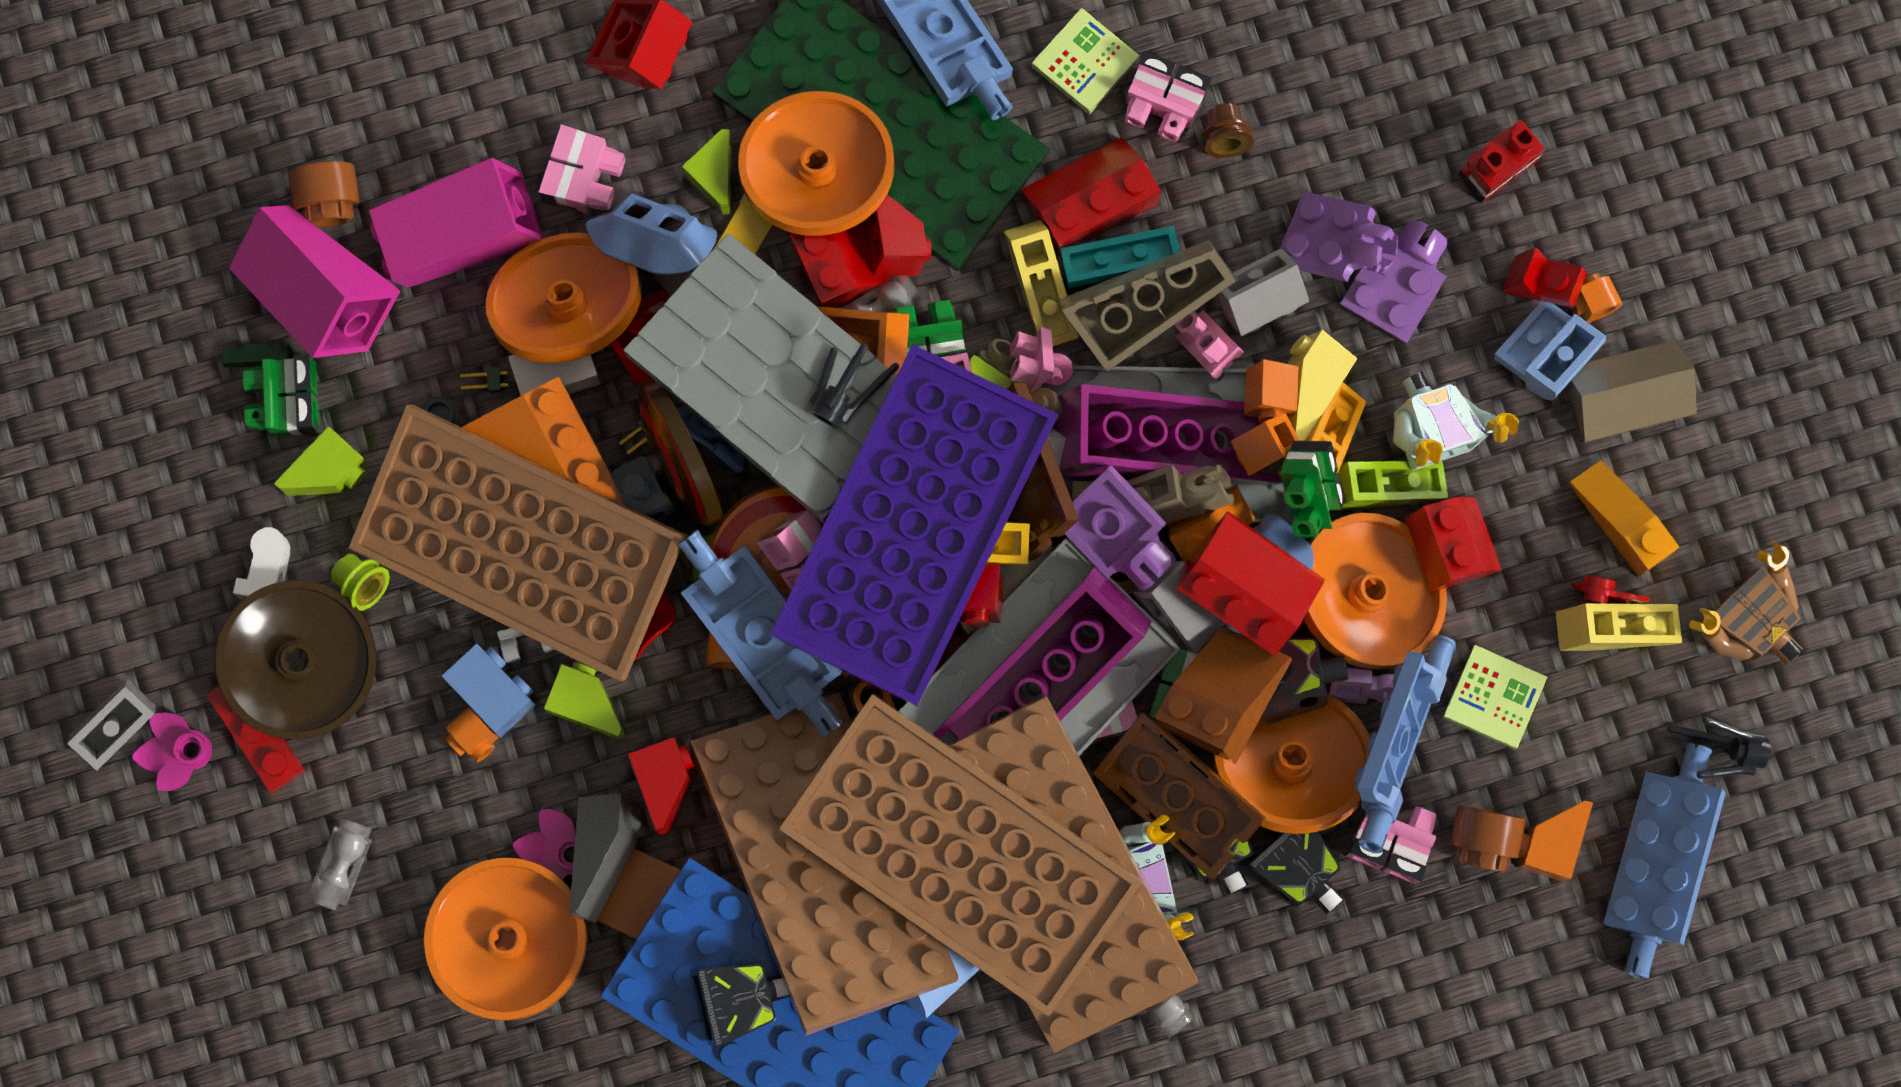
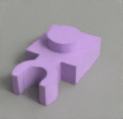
[1327,666,1394,704]

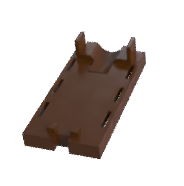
[1007,382,1079,561]
[1093,712,1266,880]

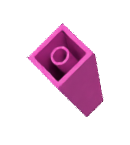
[369,158,544,288]
[229,205,400,358]

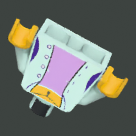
[1393,372,1519,471]
[1119,815,1194,940]

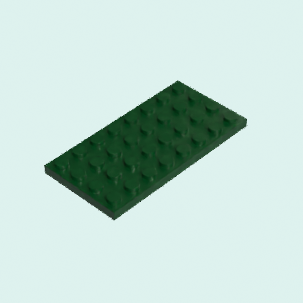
[712,0,1050,272]

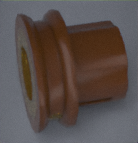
[1202,103,1254,158]

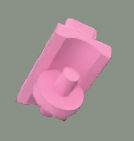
[1175,310,1244,379]
[1009,327,1073,395]

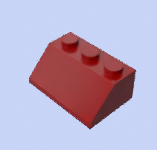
[1021,137,1161,257]
[1177,511,1325,656]

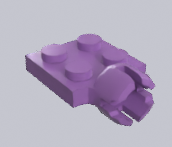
[1280,191,1398,282]
[1340,219,1447,344]
[1064,465,1175,590]

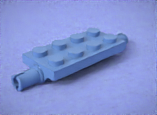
[877,0,1013,120]
[677,530,843,738]
[1355,635,1456,853]
[1603,743,1726,979]

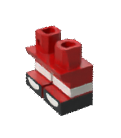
[1458,119,1545,203]

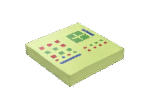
[1032,8,1140,115]
[1442,645,1547,750]

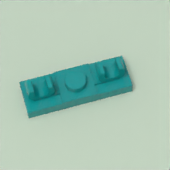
[1060,226,1180,289]

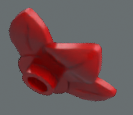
[1571,575,1650,604]

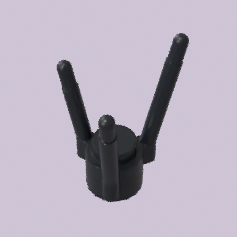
[809,343,899,428]
[1668,716,1771,779]

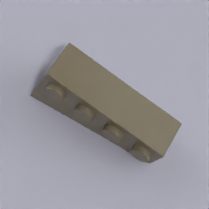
[1059,240,1236,372]

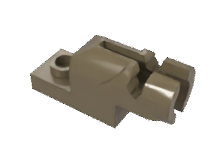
[1127,464,1234,527]

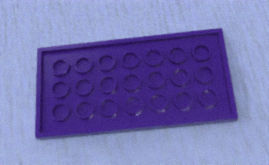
[770,344,1059,707]

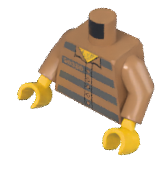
[1689,541,1803,665]

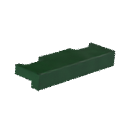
[222,343,290,368]

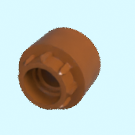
[288,162,360,228]
[1450,804,1526,872]

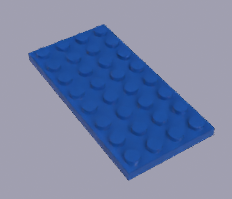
[600,857,959,1087]

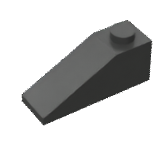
[569,793,642,924]

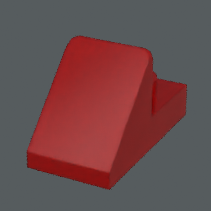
[1502,248,1587,308]

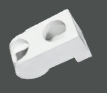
[233,527,291,600]

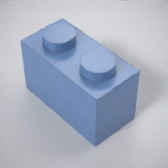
[442,644,535,738]

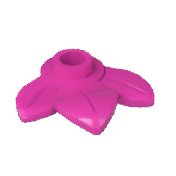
[132,712,212,791]
[513,809,576,880]

